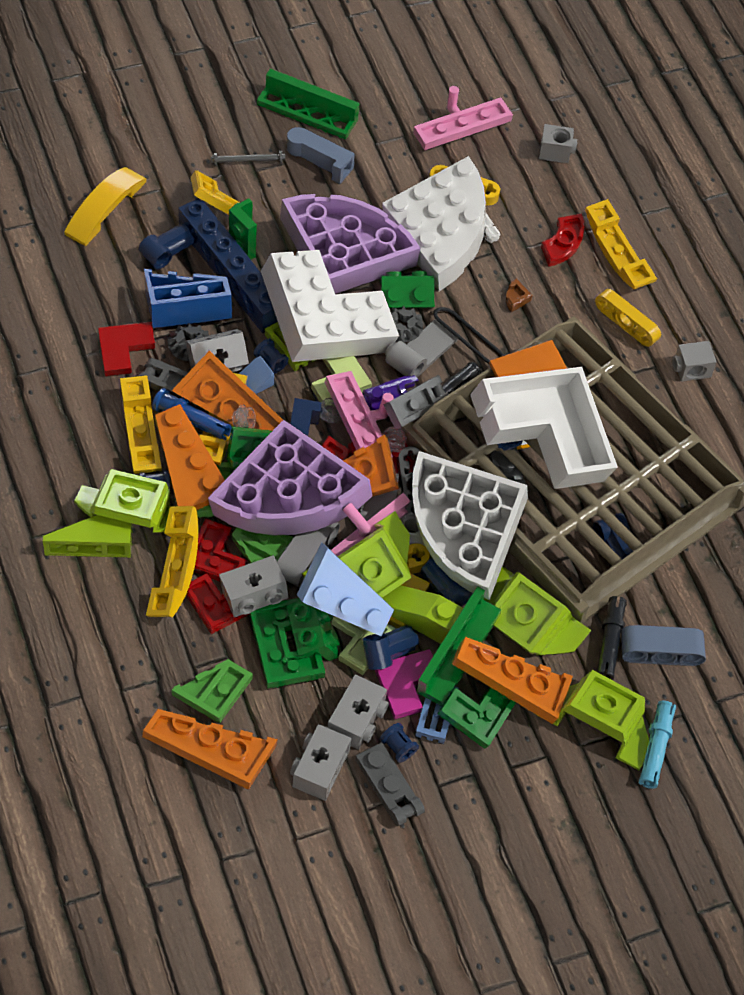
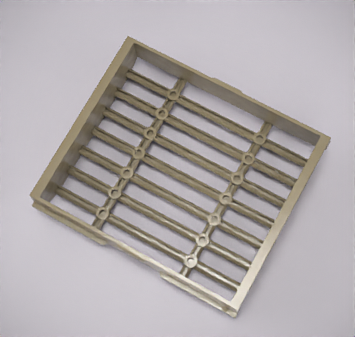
[403,316,744,624]

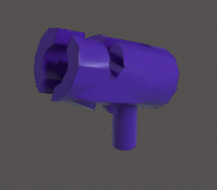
[362,375,419,411]

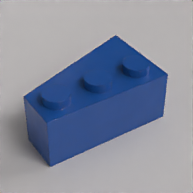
[144,269,232,328]

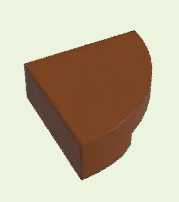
[506,279,533,313]

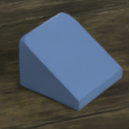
[239,356,274,394]

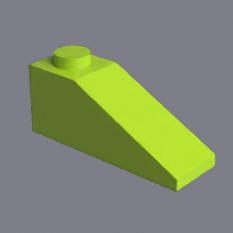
[43,515,133,558]
[382,585,463,644]

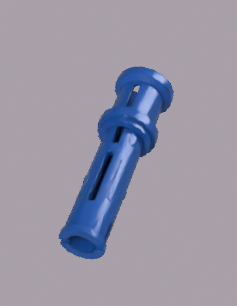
[152,388,232,440]

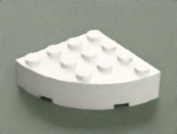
[382,156,486,291]
[412,451,528,600]

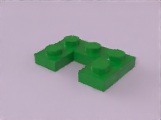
[249,598,325,689]
[437,643,516,749]

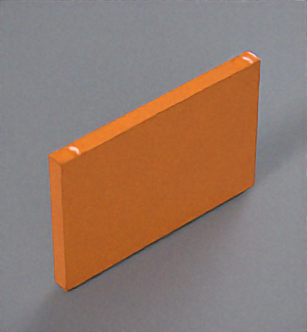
[489,340,568,377]

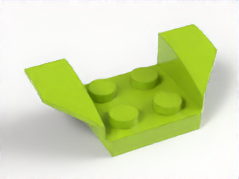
[74,469,171,533]
[301,511,411,597]
[484,566,591,656]
[535,670,649,770]

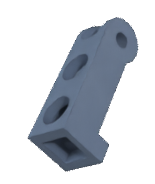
[287,127,355,184]

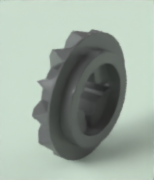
[391,306,423,342]
[168,323,209,361]

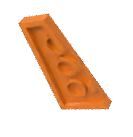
[172,351,283,431]
[155,404,225,510]
[343,434,399,497]
[452,637,573,724]
[142,709,278,790]

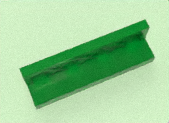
[257,68,360,140]
[417,586,501,707]

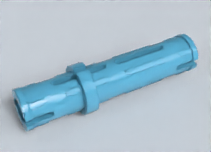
[639,701,676,789]

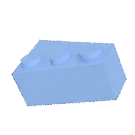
[297,542,394,636]

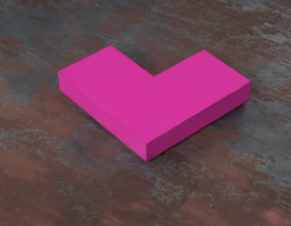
[375,649,433,720]

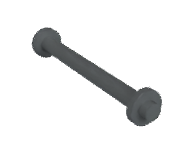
[211,151,285,166]

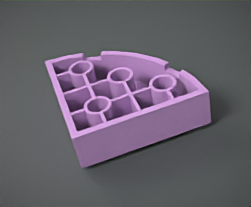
[280,194,421,294]
[208,420,373,535]

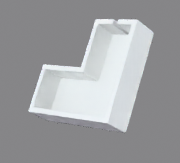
[261,250,399,362]
[470,367,618,489]

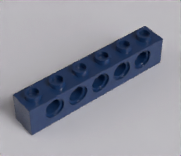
[178,198,278,334]

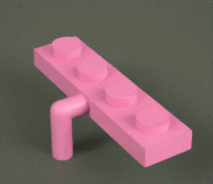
[413,86,513,150]
[325,371,394,457]
[331,493,411,556]

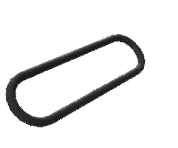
[433,307,505,364]

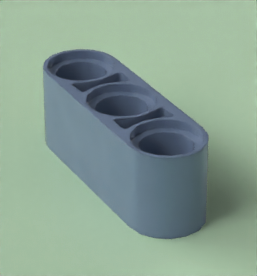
[621,625,706,666]

